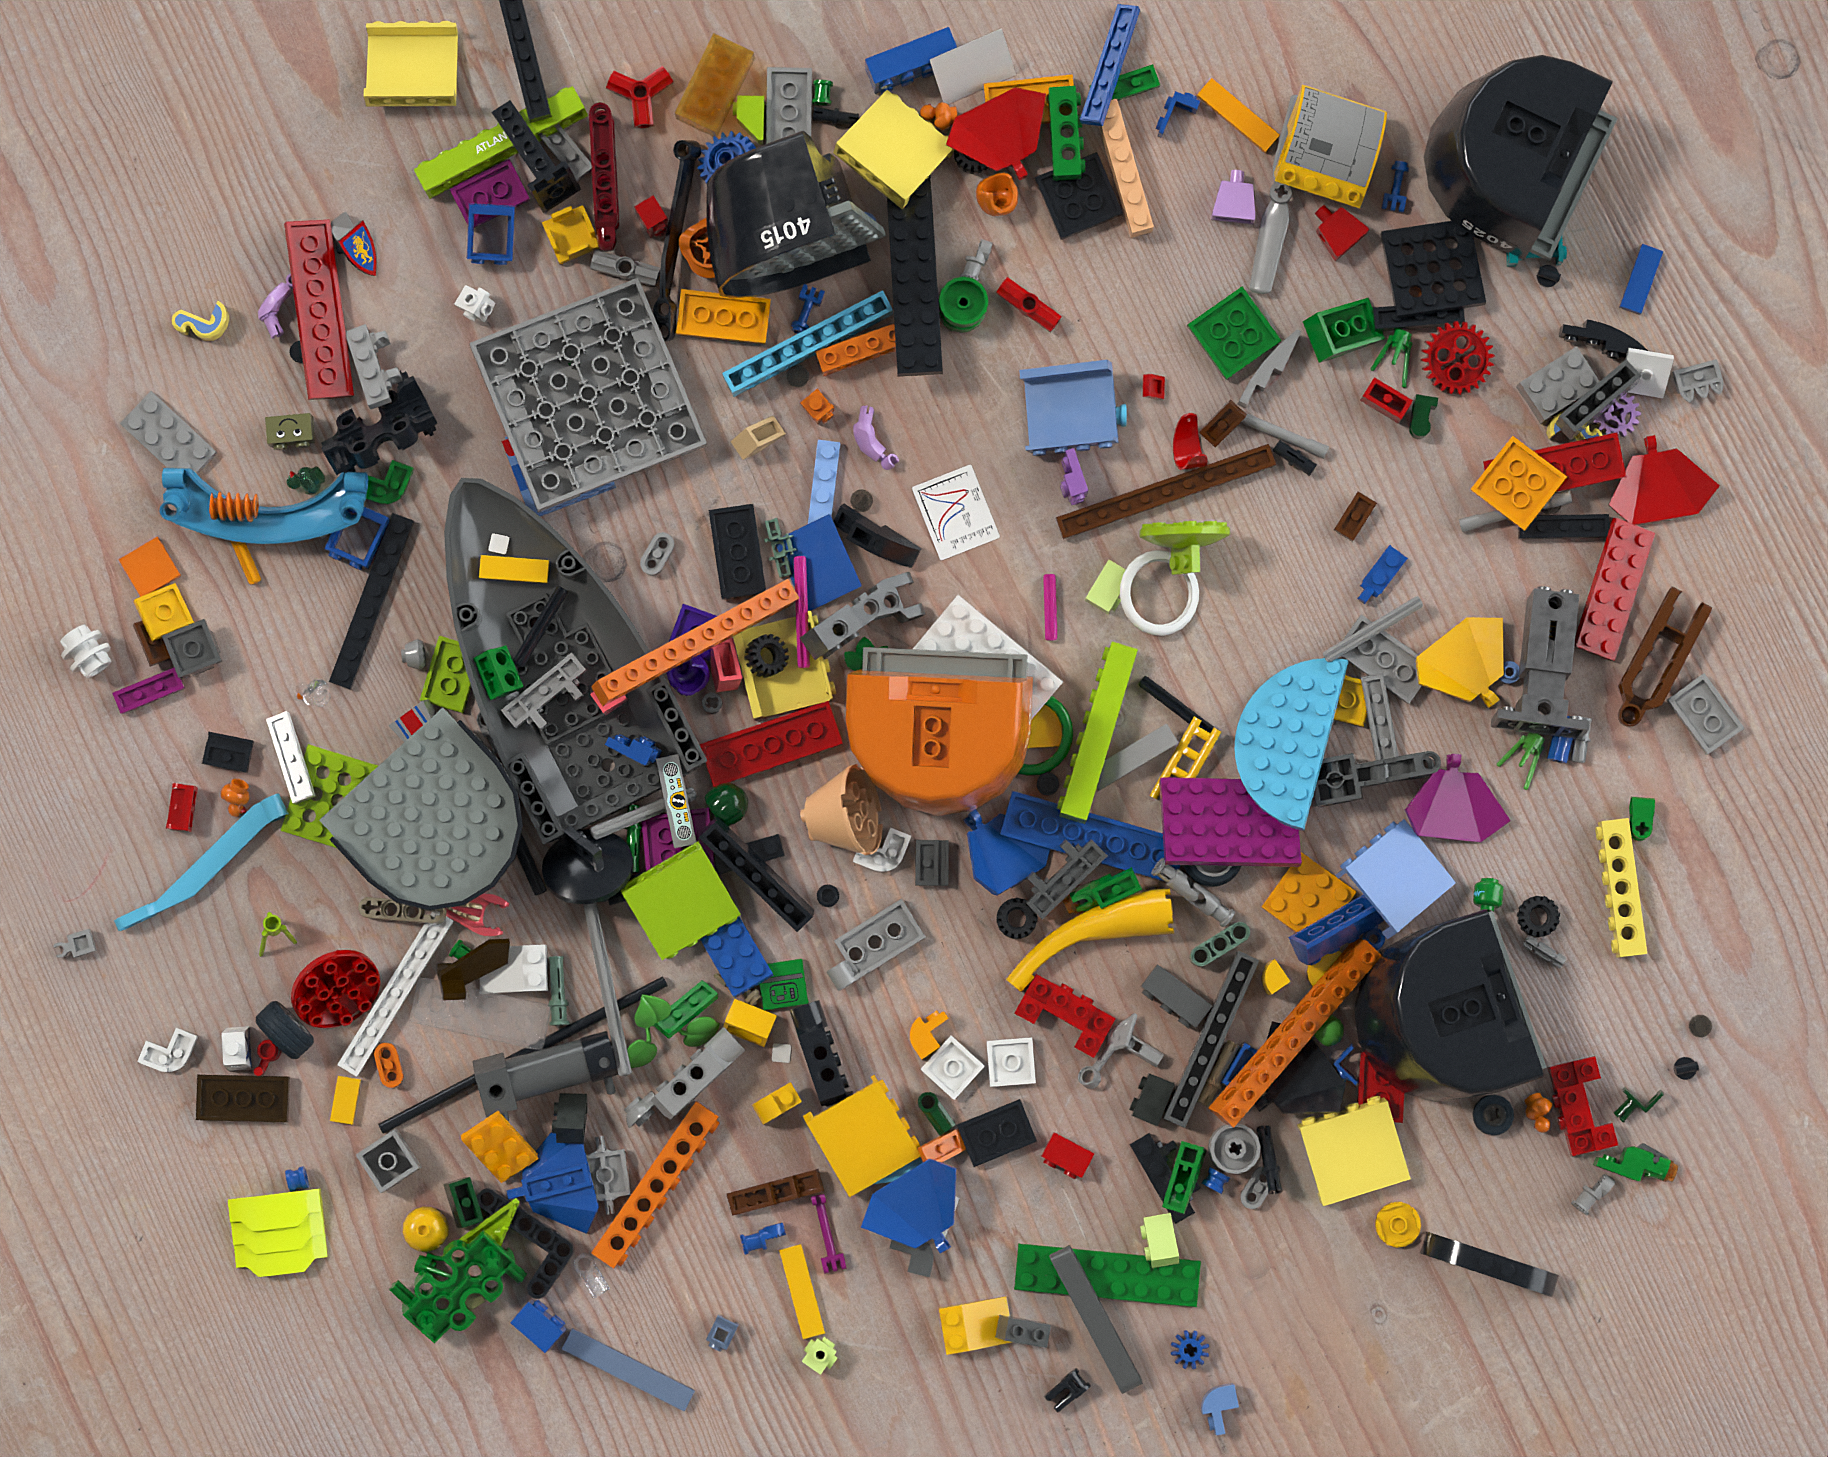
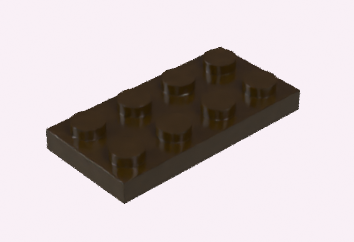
[196,1074,290,1122]

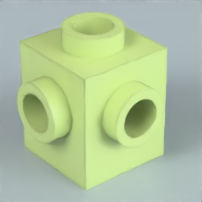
[802,1337,838,1375]

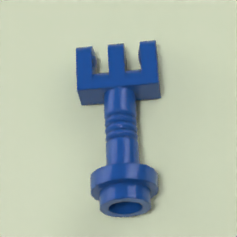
[1381,161,1409,213]
[791,284,825,334]

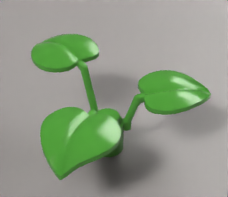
[627,995,720,1068]

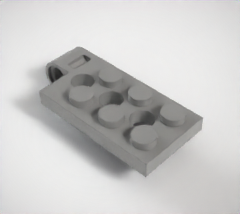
[827,899,926,991]

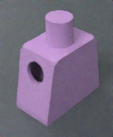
[1211,170,1255,224]

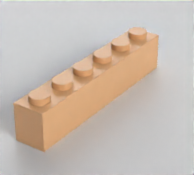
[1099,99,1154,238]

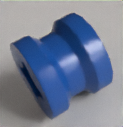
[285,1166,309,1192]
[1201,1168,1230,1194]

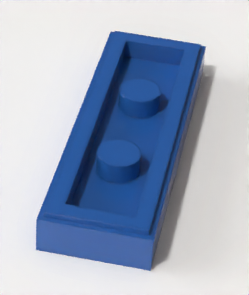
[1619,244,1664,315]

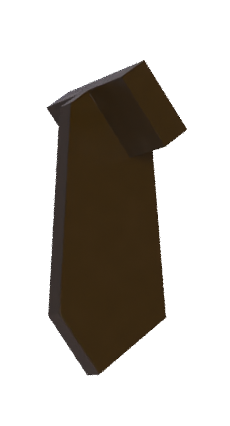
[436,938,510,1001]

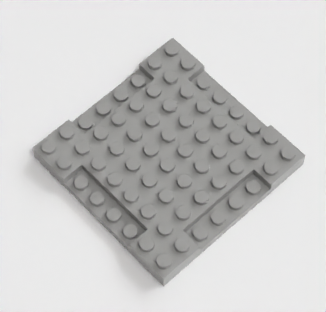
[469,278,707,513]

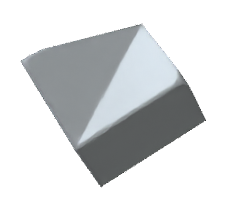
[330,212,355,242]

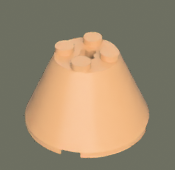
[800,764,883,855]

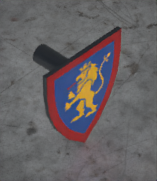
[336,220,377,276]

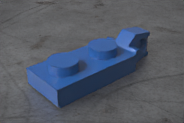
[1357,545,1408,604]

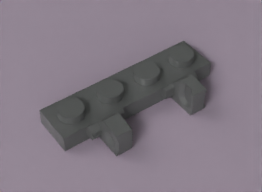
[1026,839,1107,920]

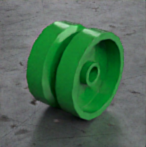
[938,277,989,333]

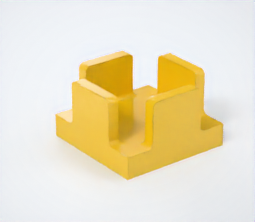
[542,205,599,265]

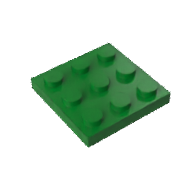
[1187,286,1282,380]

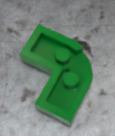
[366,460,414,504]

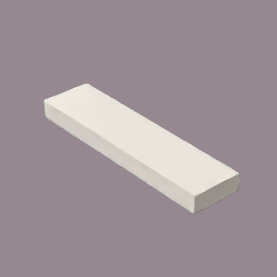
[266,711,316,804]

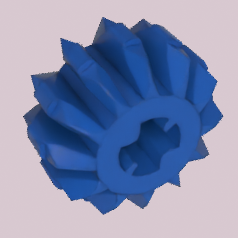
[1170,1330,1209,1369]

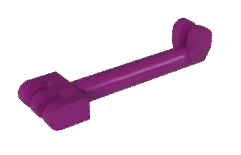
[811,1194,847,1274]

